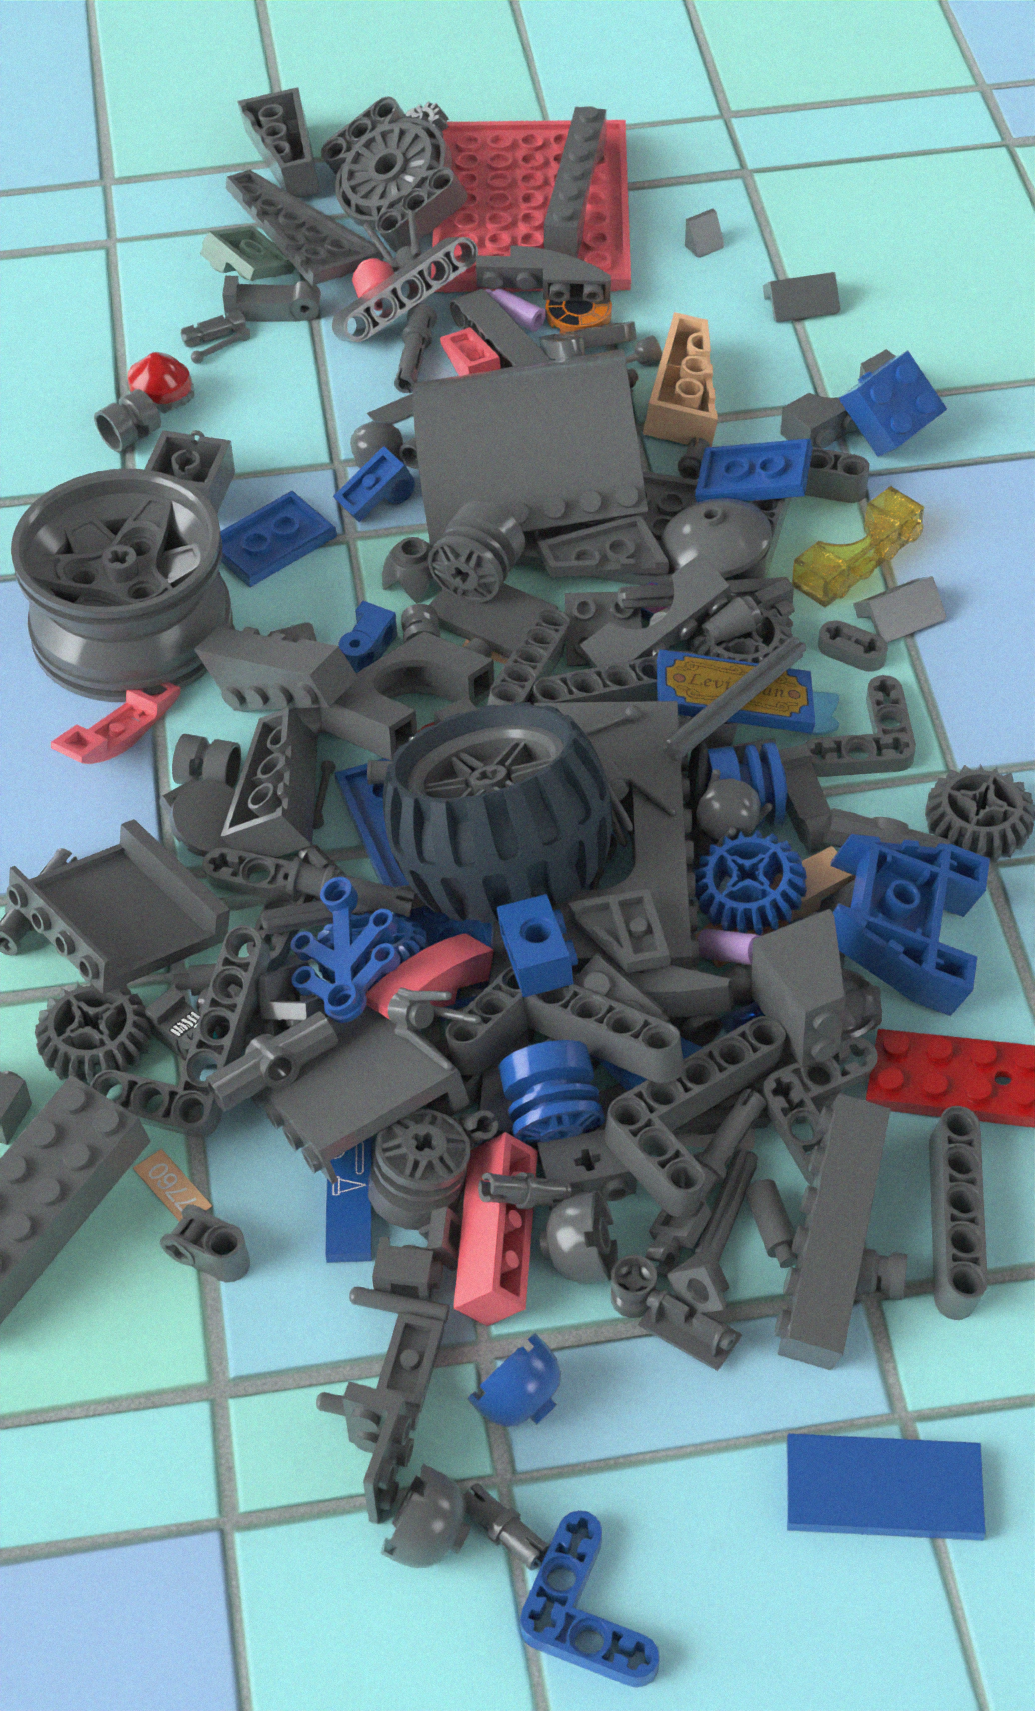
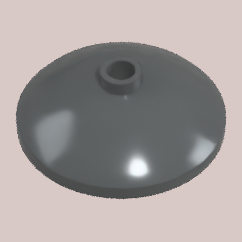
[660,498,771,578]

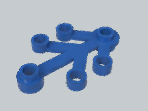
[290,877,400,1023]

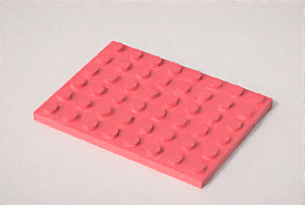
[431,120,631,293]

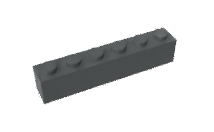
[774,1093,891,1370]

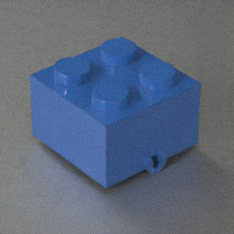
[838,350,947,457]

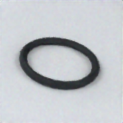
[686,740,708,824]

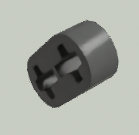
[818,620,888,672]

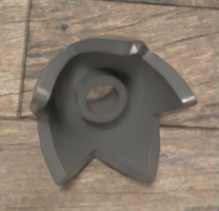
[382,537,434,603]

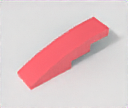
[440,327,501,375]

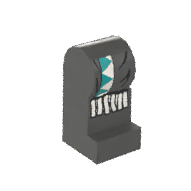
[145,986,225,1061]

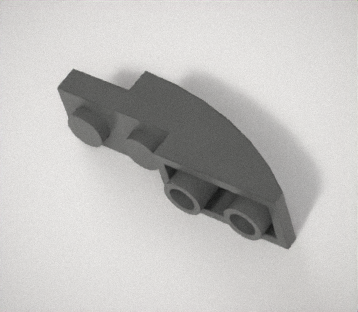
[476,245,611,303]

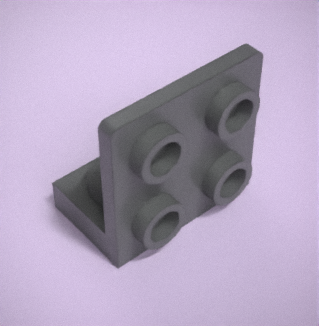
[342,1381,414,1524]

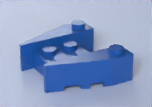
[830,834,990,1016]

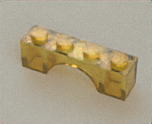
[792,486,924,608]

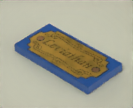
[657,649,816,734]

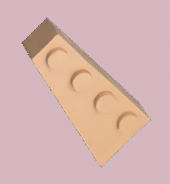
[643,312,718,447]

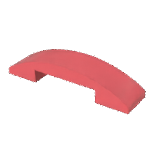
[51,682,181,764]

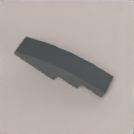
[572,965,734,1017]

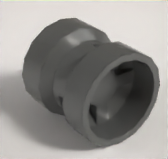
[401,604,441,643]
[668,1013,723,1047]
[856,1248,907,1300]
[611,1255,657,1318]

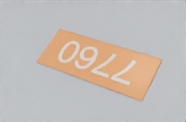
[133,1149,212,1222]

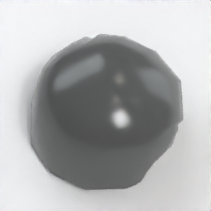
[350,421,404,469]
[696,779,761,841]

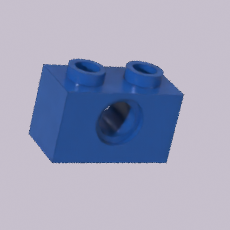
[497,894,578,998]

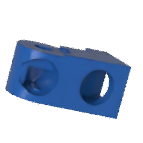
[339,601,398,673]

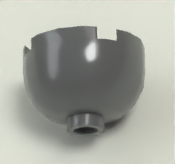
[540,1191,618,1284]
[380,1464,471,1568]

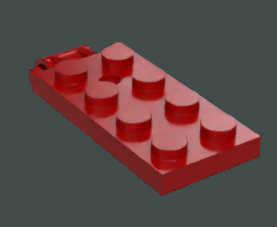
[866,1029,1035,1128]

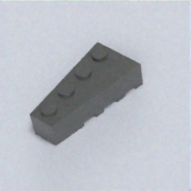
[237,87,320,198]
[194,622,358,711]
[220,707,318,858]

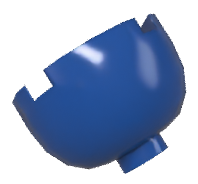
[467,1332,561,1427]

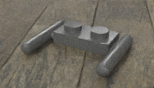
[316,1286,450,1431]

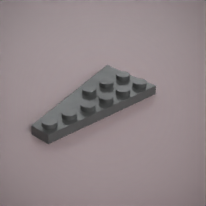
[226,170,383,286]

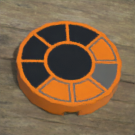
[545,300,612,333]

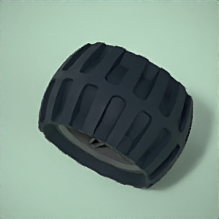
[383,702,612,923]

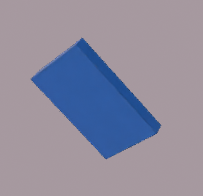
[695,439,813,503]
[221,490,337,587]

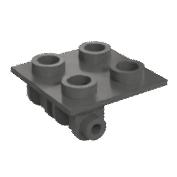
[565,592,642,666]

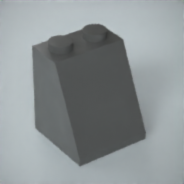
[751,909,845,1067]

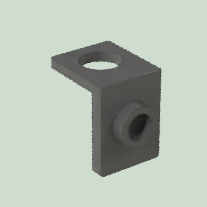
[667,1247,729,1316]

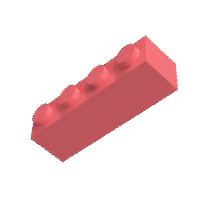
[453,1132,538,1326]

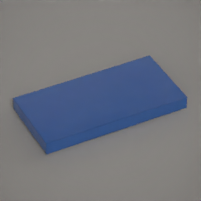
[786,1433,986,1541]

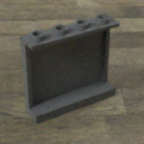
[7,819,230,994]
[250,1005,470,1184]

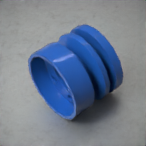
[706,742,787,828]
[498,1040,605,1146]

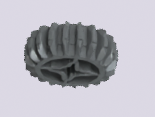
[691,603,793,664]
[925,764,1035,863]
[35,981,152,1084]

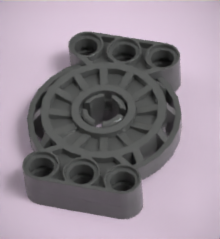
[321,96,467,252]

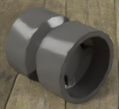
[94,389,161,452]
[172,733,241,789]

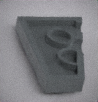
[537,514,669,577]

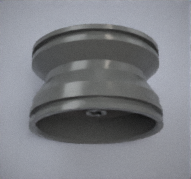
[11,468,233,702]

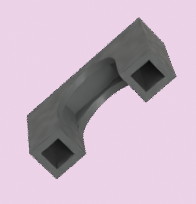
[320,632,495,761]

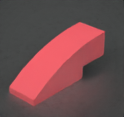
[366,933,494,1019]

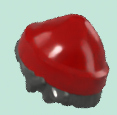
[127,352,194,414]

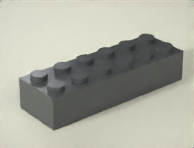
[0,1075,151,1324]

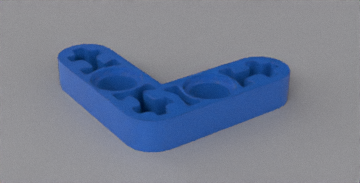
[520,1510,660,1688]

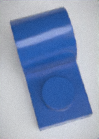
[333,446,416,522]

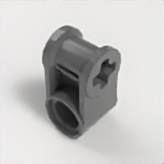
[160,1204,250,1283]

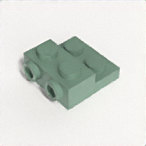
[200,225,295,281]

